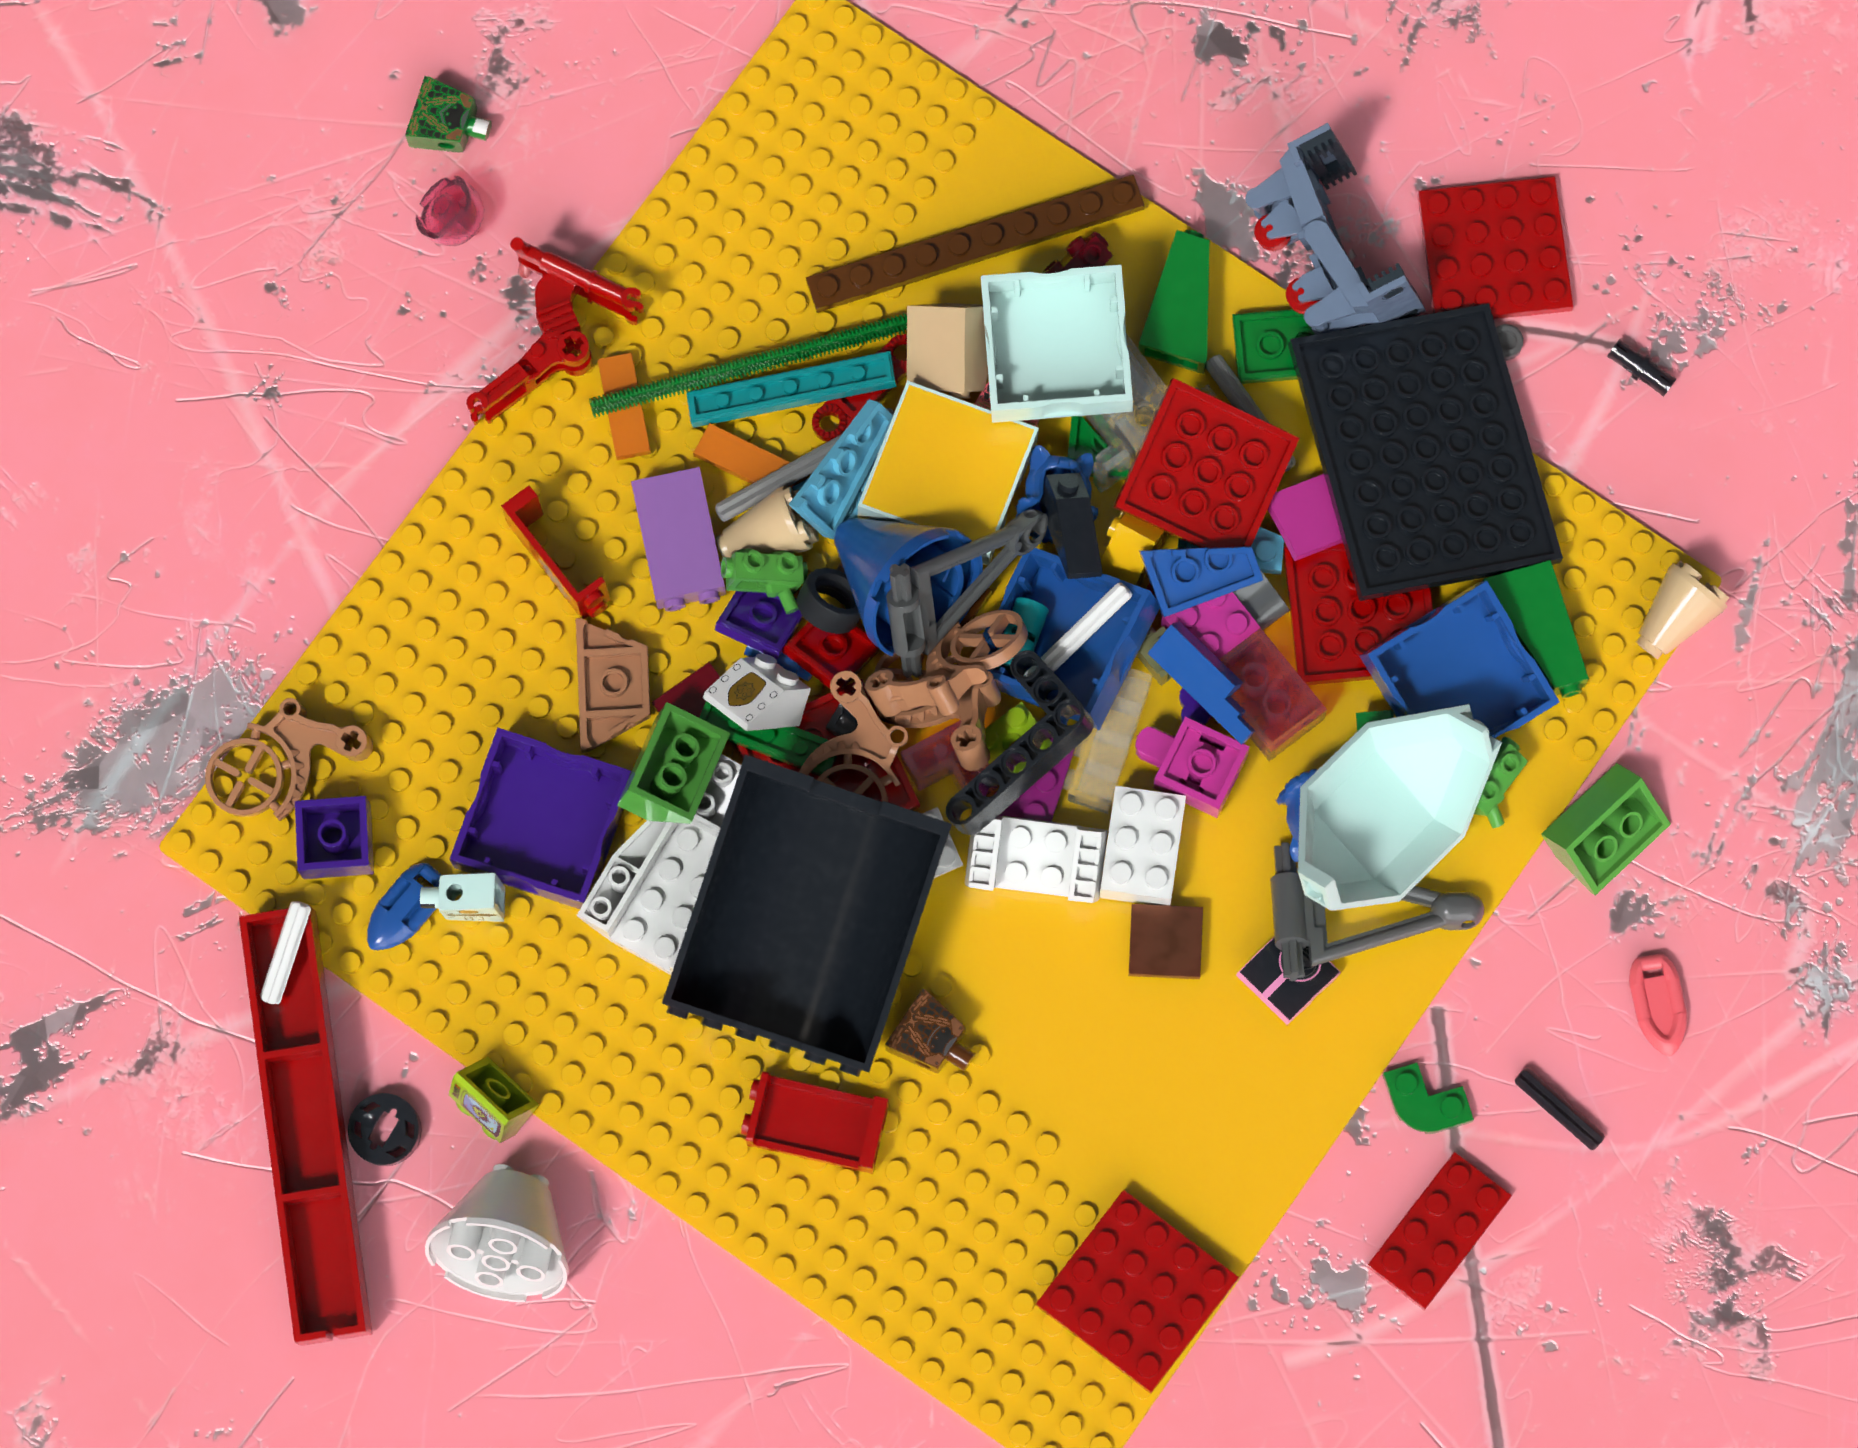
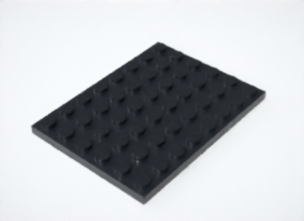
[1288,304,1563,601]

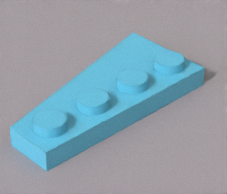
[789,399,893,539]

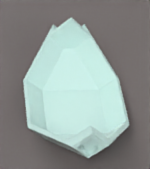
[1298,704,1502,911]

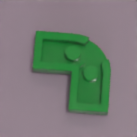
[1382,1063,1474,1134]

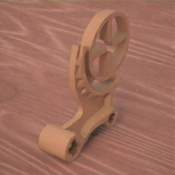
[864,610,1028,717]
[874,653,1001,771]
[799,671,909,802]
[205,698,373,821]

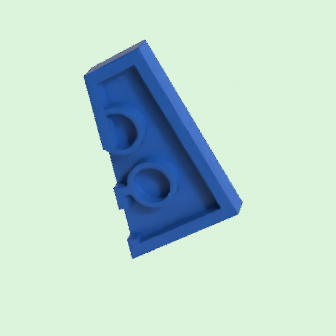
[1139,546,1263,617]

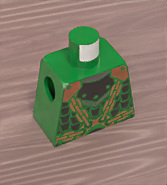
[405,76,492,153]

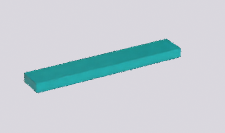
[686,351,897,428]

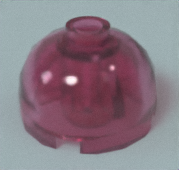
[415,176,485,247]

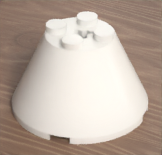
[425,1164,569,1302]

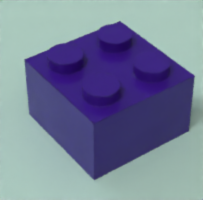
[295,796,374,879]

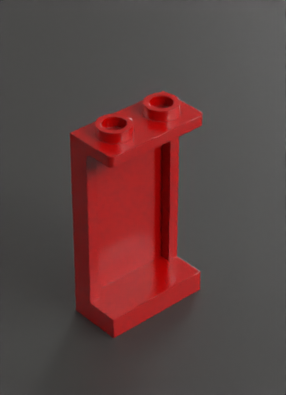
[741,1071,889,1174]

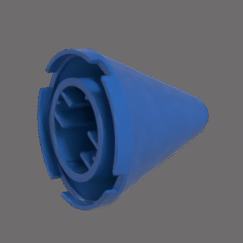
[834,518,983,656]

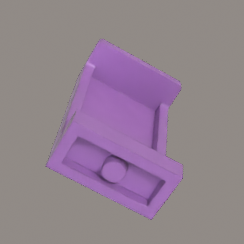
[631,467,726,611]

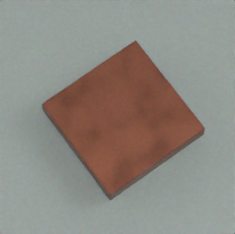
[1129,904,1203,980]

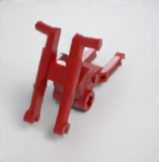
[466,237,645,425]

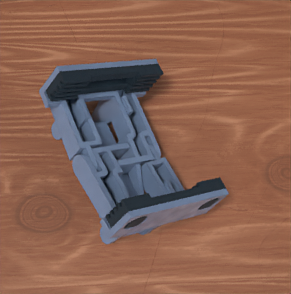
[1245,123,1426,335]

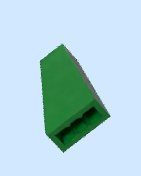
[1138,230,1210,374]
[1483,560,1589,698]

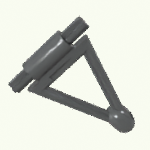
[886,509,1048,678]
[1270,843,1484,981]

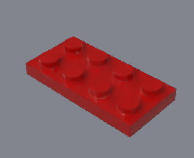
[1367,1152,1512,1311]

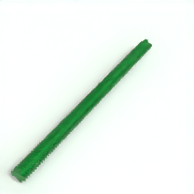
[589,313,907,418]

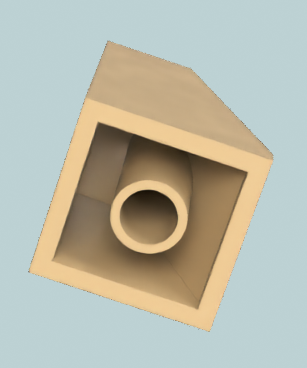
[907,303,988,398]

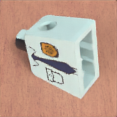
[420,873,505,922]

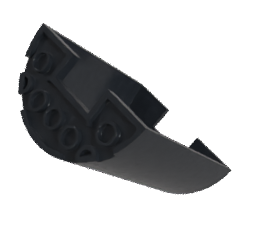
[662,755,952,1077]

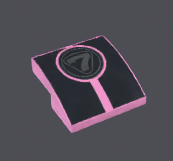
[1236,936,1341,1025]

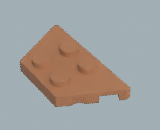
[576,618,651,753]

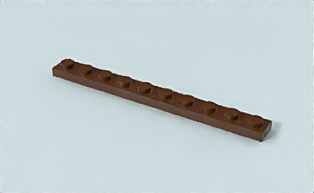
[806,174,1145,313]

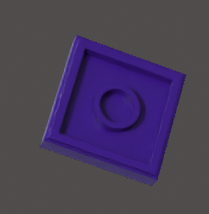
[715,591,804,660]

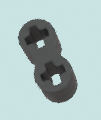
[1233,569,1290,631]

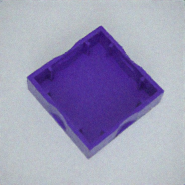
[450,727,632,909]

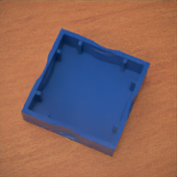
[983,548,1159,730]
[1359,580,1560,738]

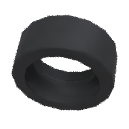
[796,568,861,634]

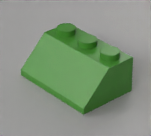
[617,702,730,824]
[1541,763,1671,896]

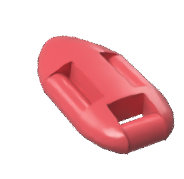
[1629,953,1687,1056]

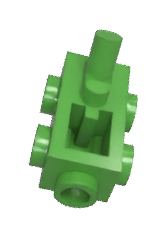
[721,549,808,614]
[1474,737,1528,828]

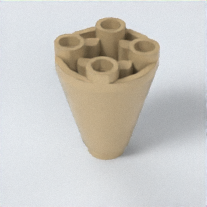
[716,485,819,557]
[1636,561,1729,660]

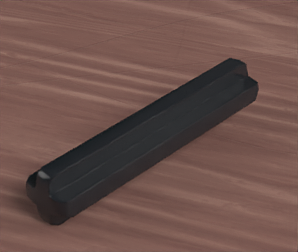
[1515,1068,1605,1150]

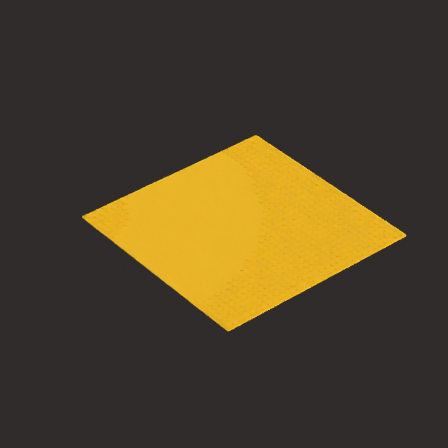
[159,0,1722,1448]

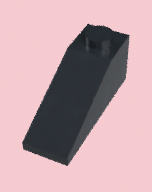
[1040,473,1103,579]

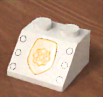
[703,654,811,731]

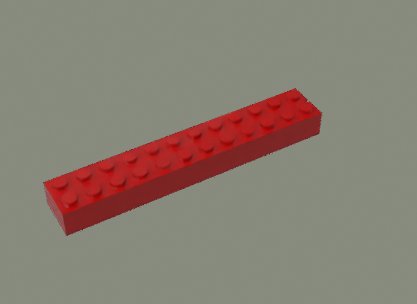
[239,905,373,1346]

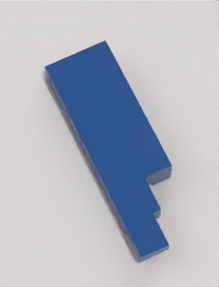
[1148,621,1255,745]

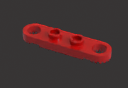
[812,334,907,442]

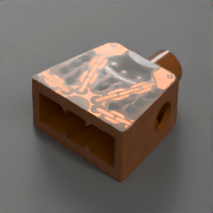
[885,989,976,1074]

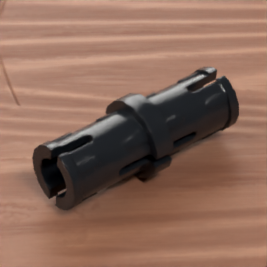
[1607,339,1676,397]

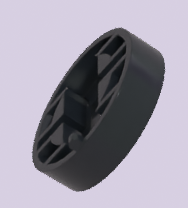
[348,1093,422,1166]

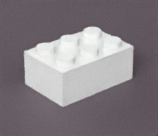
[1100,786,1186,906]

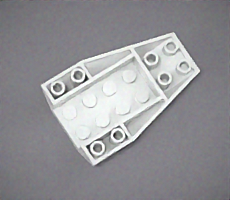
[577,754,741,975]

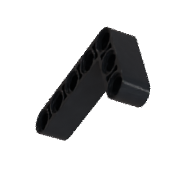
[945,650,1094,835]

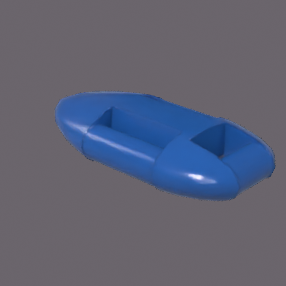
[367,863,442,950]

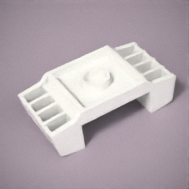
[964,816,1108,903]

